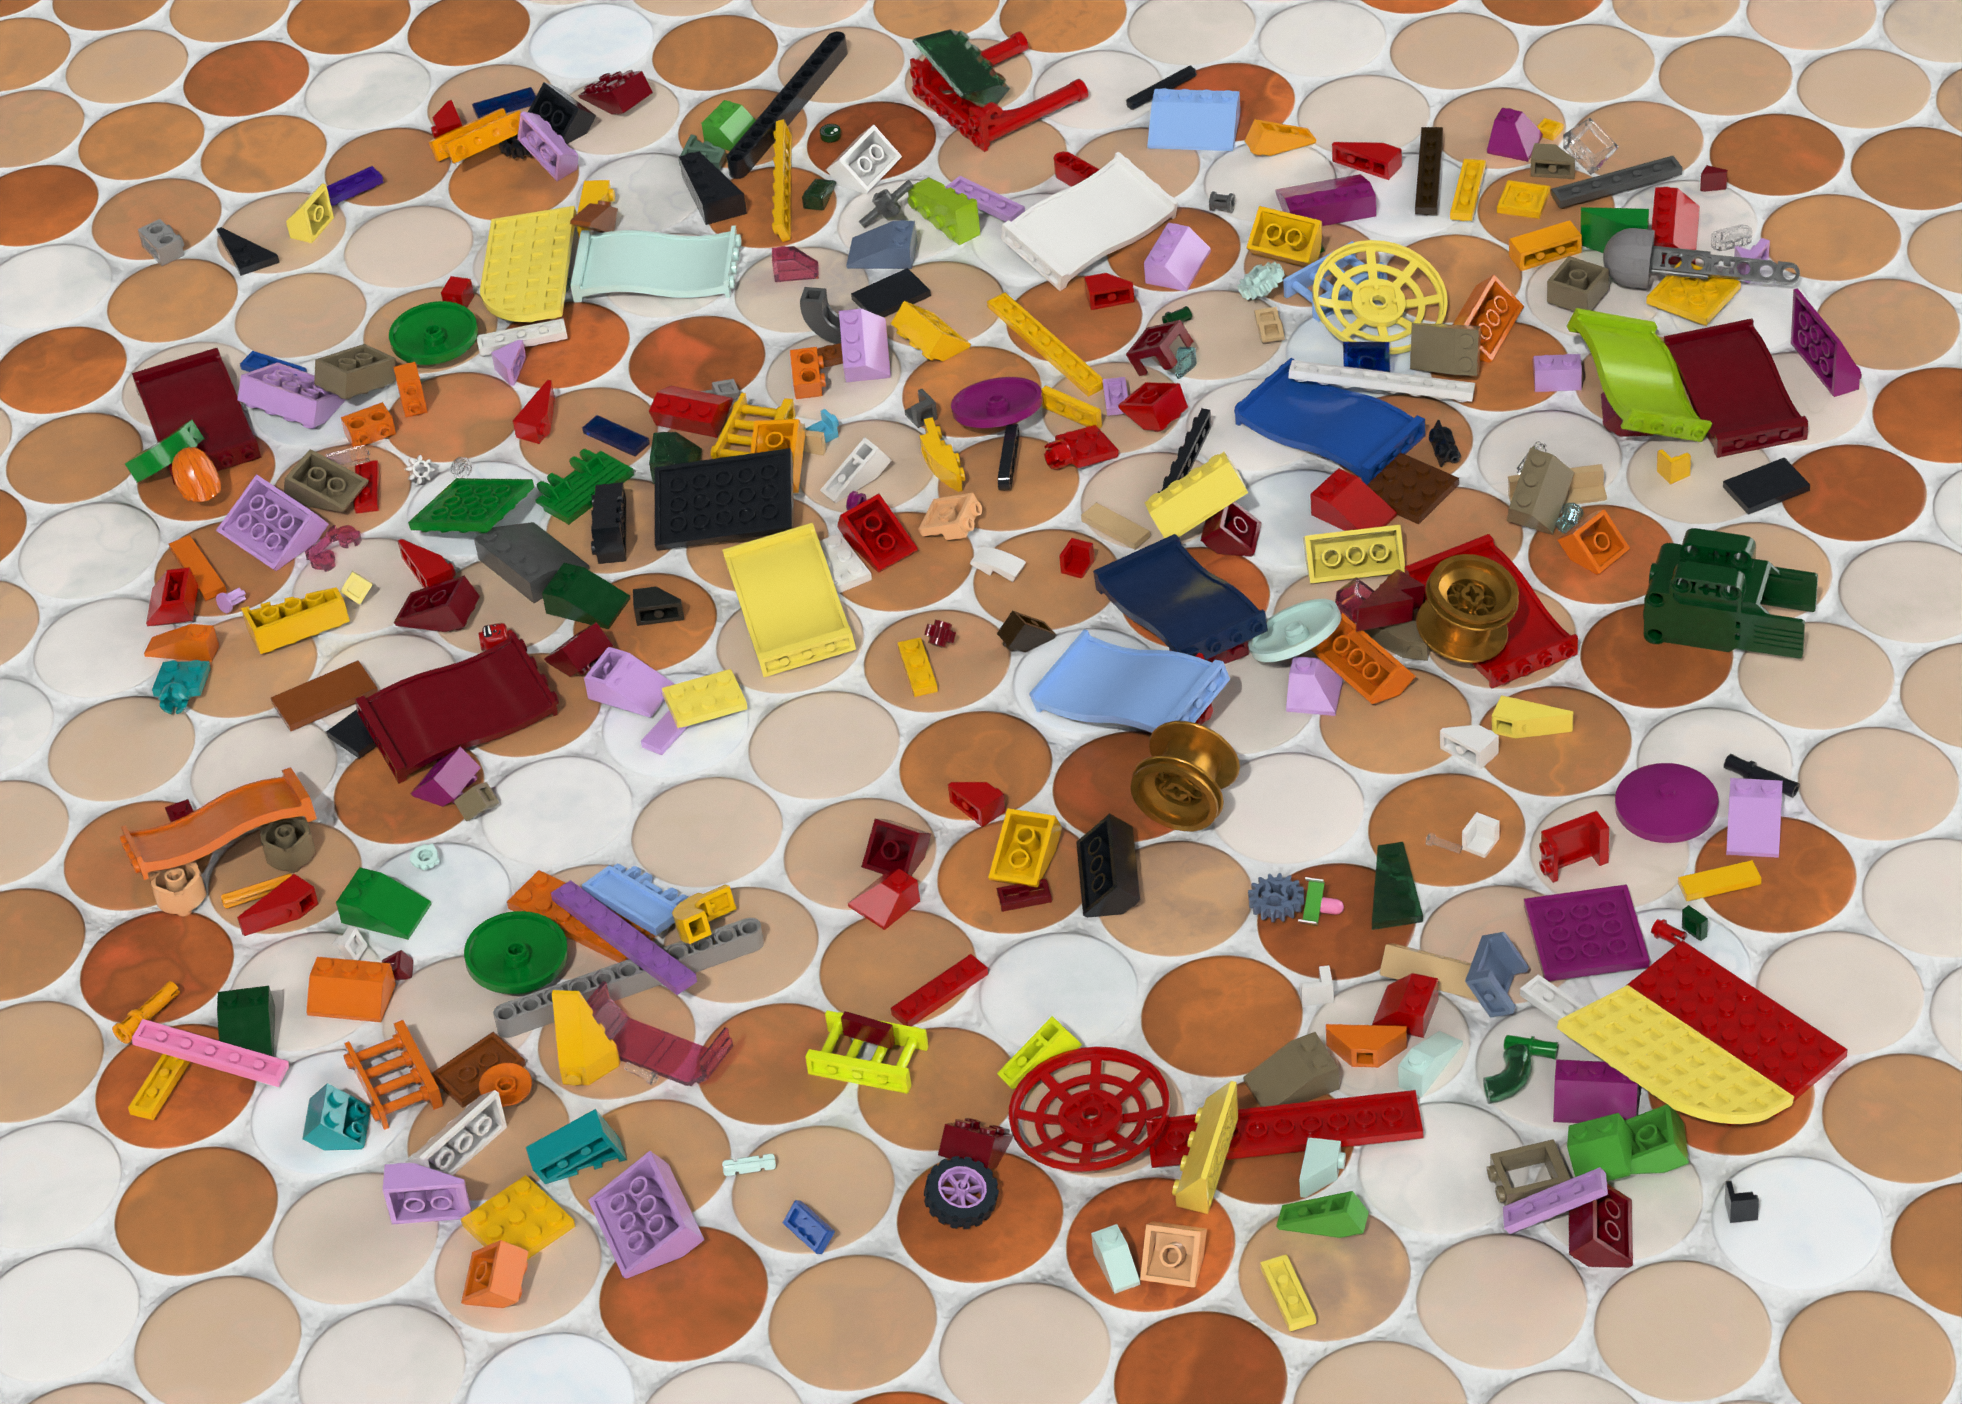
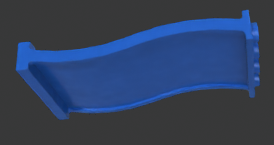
[1234,358,1425,485]

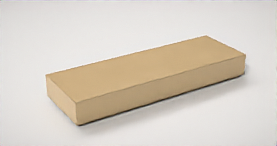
[1081,502,1150,550]

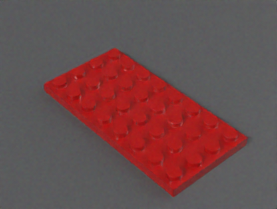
[1626,940,1848,1116]

